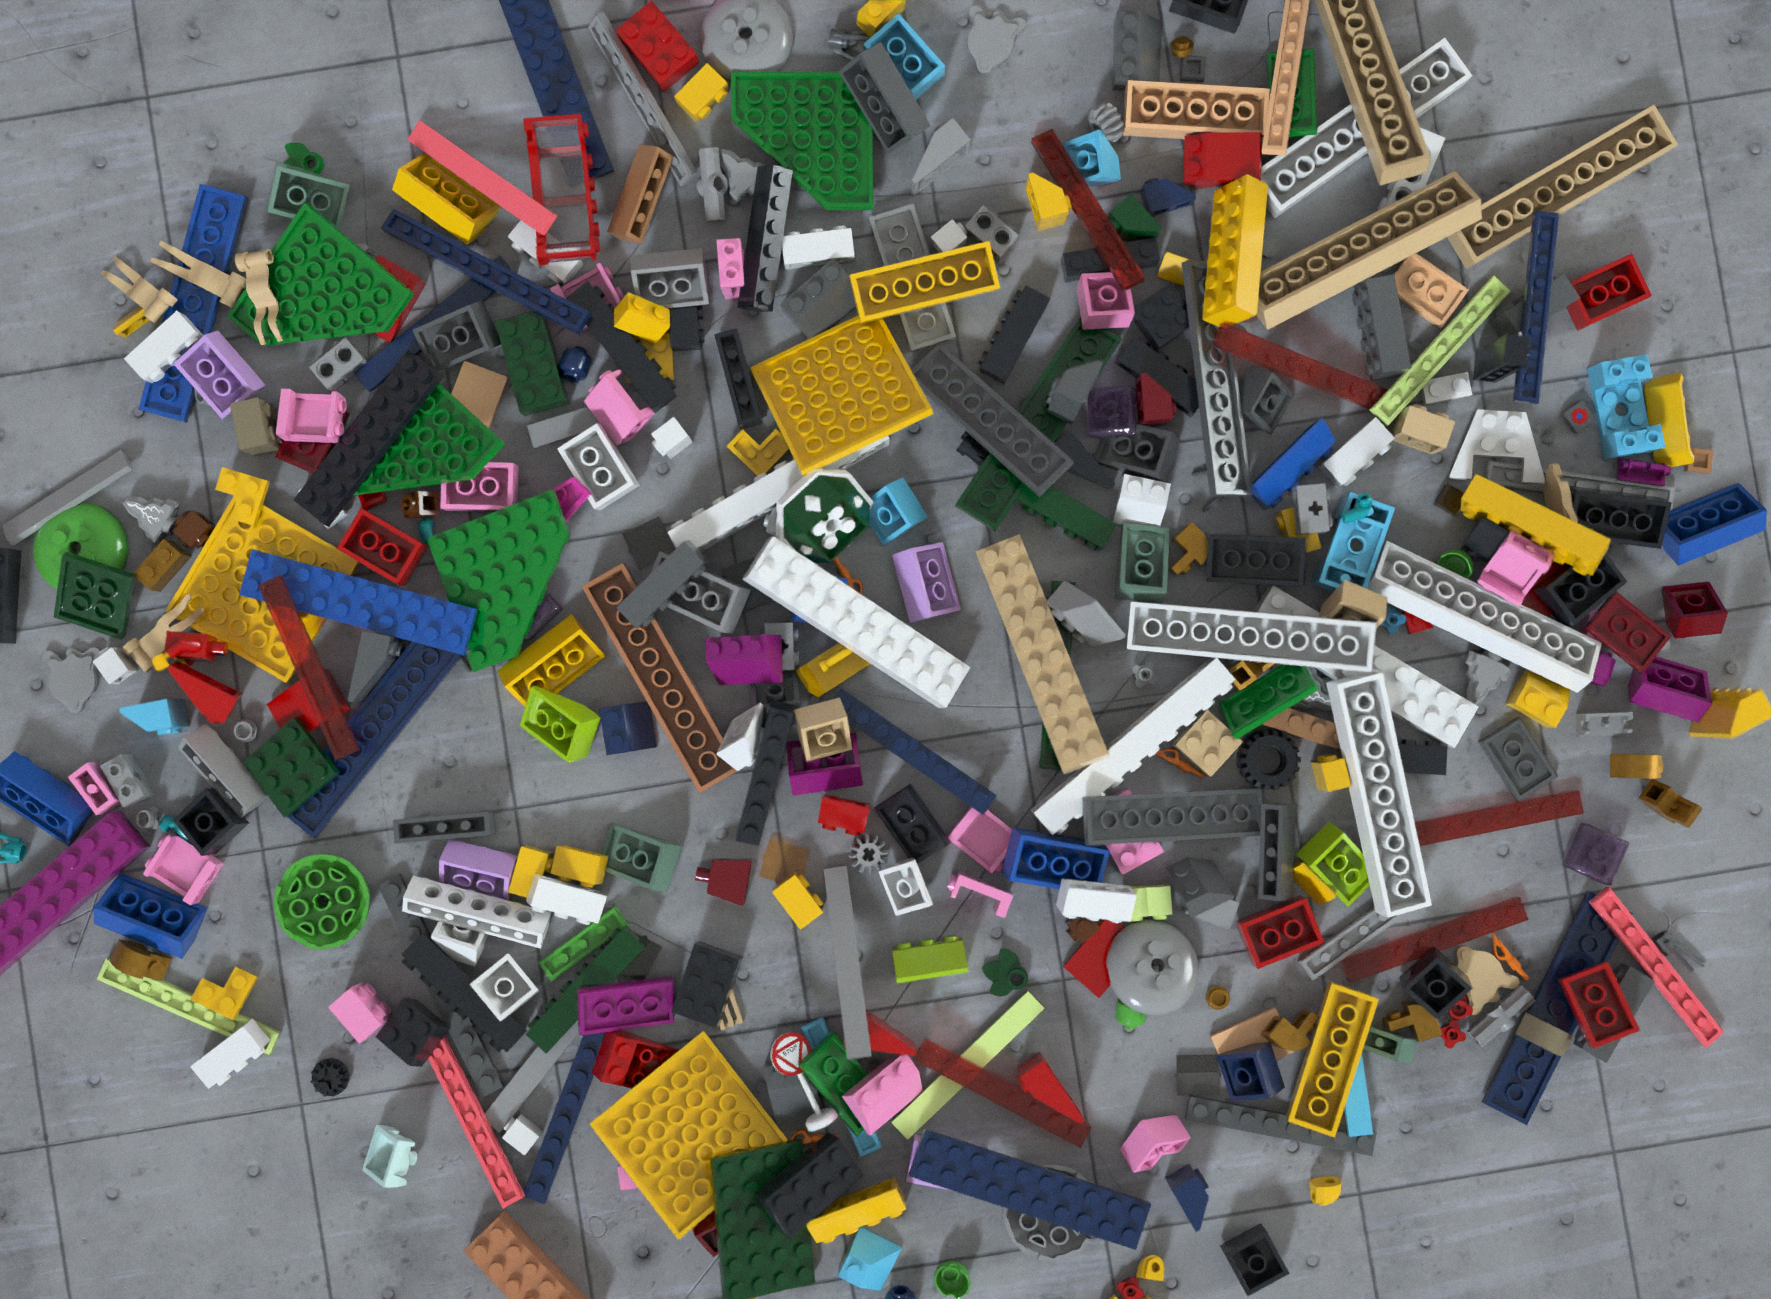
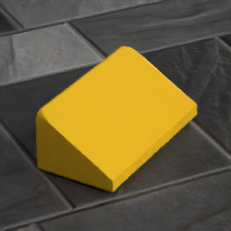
[1156,252,1193,287]
[113,306,150,338]
[1293,860,1337,905]

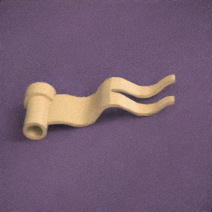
[150,240,246,308]
[235,249,283,345]
[100,256,178,323]
[121,593,204,673]

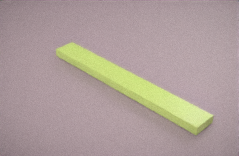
[1370,276,1511,426]
[97,956,281,1055]
[891,990,1045,1140]

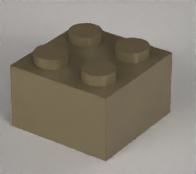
[230,397,283,456]

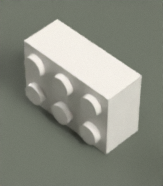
[557,423,640,510]

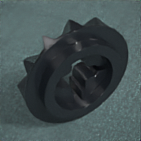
[311,1058,349,1097]

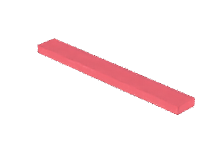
[407,120,557,236]
[1589,886,1724,1047]
[428,1035,526,1209]

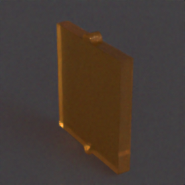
[759,839,810,882]

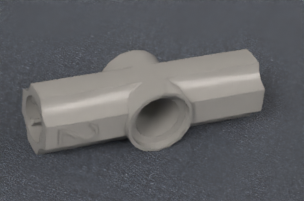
[697,147,728,222]
[1467,985,1535,1048]

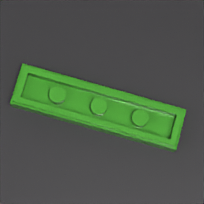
[538,906,629,982]

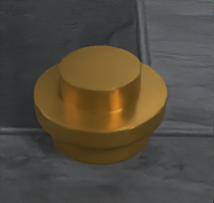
[1170,36,1194,58]
[1206,986,1230,1010]

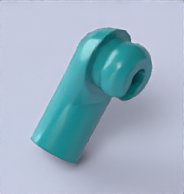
[1341,493,1372,524]
[417,518,434,545]
[159,815,187,840]

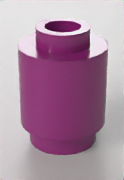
[1590,650,1616,687]

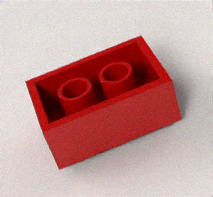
[616,0,699,92]
[1566,253,1652,331]
[336,508,429,586]
[1235,895,1325,969]
[1558,961,1640,1049]

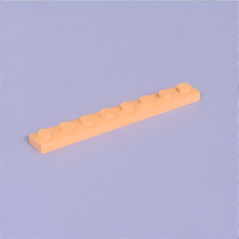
[1262,0,1310,155]

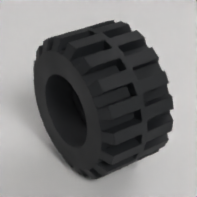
[1236,730,1301,790]

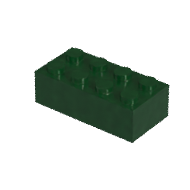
[495,311,570,416]

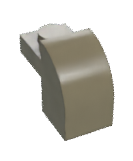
[1515,1013,1572,1057]

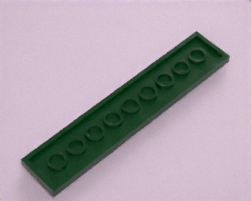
[955,317,1122,532]

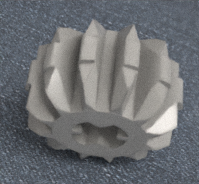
[1088,102,1125,143]
[849,833,889,874]

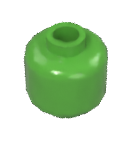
[1115,998,1146,1029]

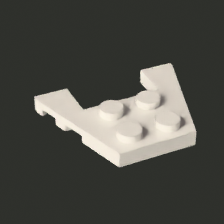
[1449,409,1545,485]

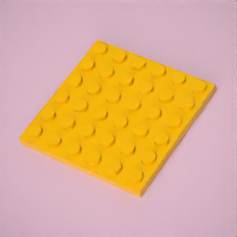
[750,316,934,476]
[165,495,360,683]
[589,1031,788,1240]

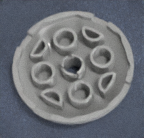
[700,0,793,80]
[1106,919,1199,1015]
[1003,1164,1092,1261]

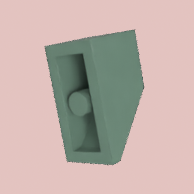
[1363,1025,1417,1063]

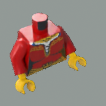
[152,631,228,671]

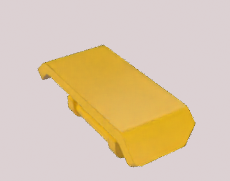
[1644,372,1695,467]
[796,643,871,697]

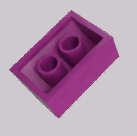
[705,634,783,685]
[1628,656,1712,722]
[786,733,863,795]

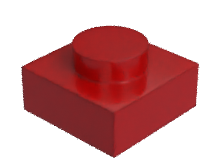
[358,492,388,510]
[1402,611,1433,635]

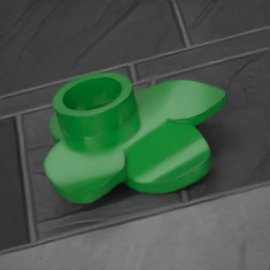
[284,142,324,174]

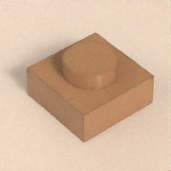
[1684,447,1714,474]

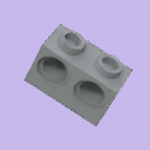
[964,205,1019,262]
[309,337,368,392]

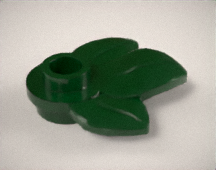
[982,949,1028,996]

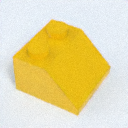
[1025,173,1071,231]
[1505,669,1570,728]

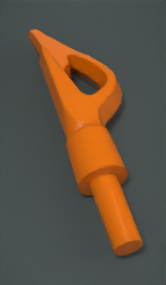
[833,557,863,595]
[1155,748,1204,779]
[1492,933,1530,981]
[788,1129,839,1144]

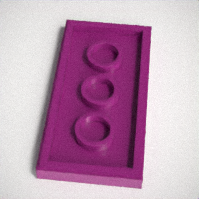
[577,976,674,1036]

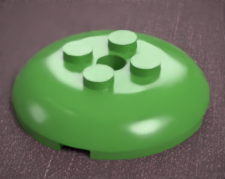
[33,502,129,590]
[274,854,370,950]

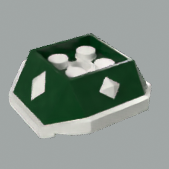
[776,469,873,563]

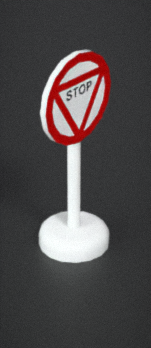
[770,1032,838,1131]

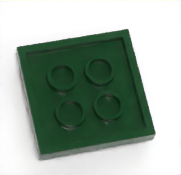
[54,552,136,640]
[243,717,340,818]

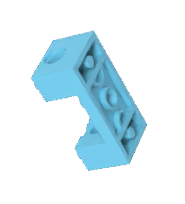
[1587,354,1665,461]
[1311,492,1395,592]

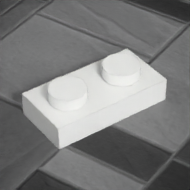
[1421,372,1472,405]

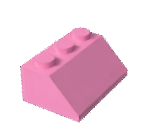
[842,1053,923,1136]

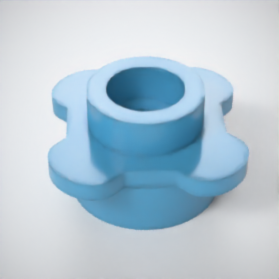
[1380,606,1406,634]

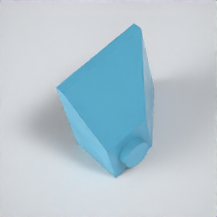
[1062,130,1121,190]
[838,1226,902,1291]

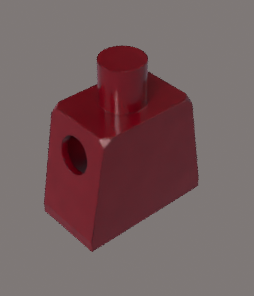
[695,859,752,906]

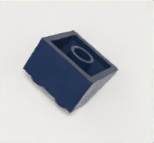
[599,701,657,755]
[1217,1042,1285,1101]
[1165,1164,1209,1232]

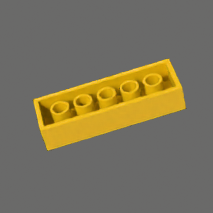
[1202,174,1268,329]
[849,241,1000,324]
[1461,474,1611,576]
[1285,981,1379,1138]

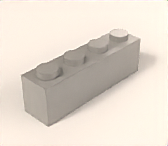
[178,723,268,818]

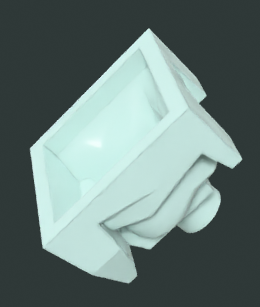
[362,1124,417,1188]

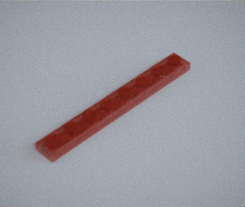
[1031,129,1145,292]
[1213,323,1388,410]
[258,575,360,760]
[1414,790,1584,846]
[1341,897,1528,983]
[914,1037,1092,1148]

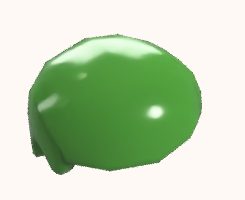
[1437,549,1474,579]
[934,1261,971,1299]

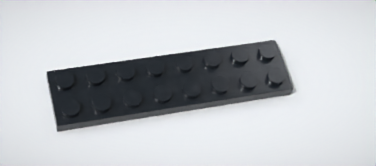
[294,350,444,527]

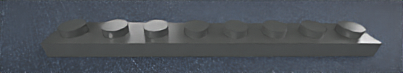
[1185,1095,1377,1156]

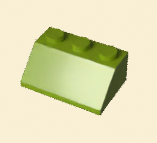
[892,935,968,983]

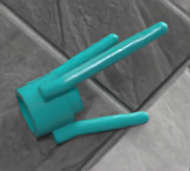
[0,832,27,864]

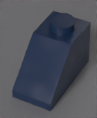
[1140,178,1196,217]

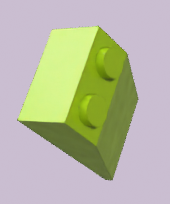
[520,686,601,763]
[1296,821,1370,907]

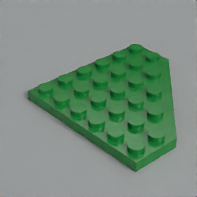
[731,72,873,210]
[227,203,415,346]
[353,383,505,496]
[427,490,570,672]

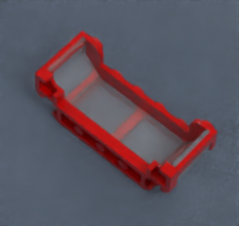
[523,114,600,266]

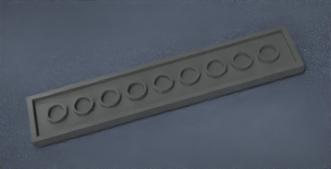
[1182,260,1252,497]

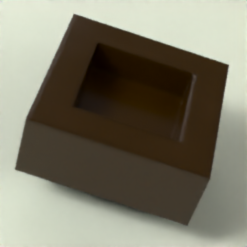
[1434,483,1464,516]

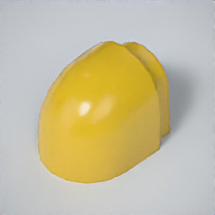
[1309,1176,1342,1206]
[1136,1255,1165,1281]

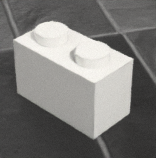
[651,417,693,459]

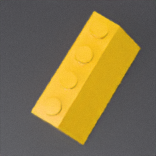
[392,153,501,245]
[497,614,606,707]
[1688,687,1771,738]
[807,1177,906,1244]

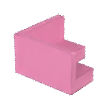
[1120,1115,1191,1173]

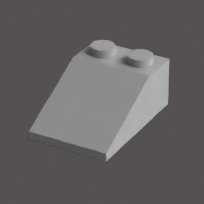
[911,118,971,197]

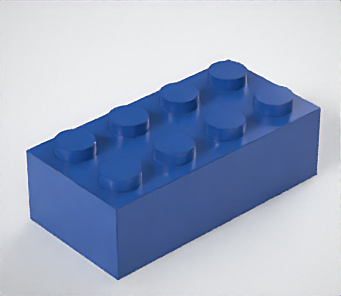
[1001,827,1110,889]

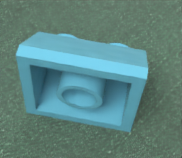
[869,477,928,546]
[119,699,189,735]

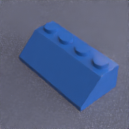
[1250,418,1336,510]
[1662,483,1767,566]
[0,751,92,847]
[93,873,207,959]

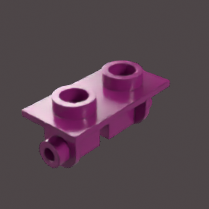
[1618,458,1671,487]

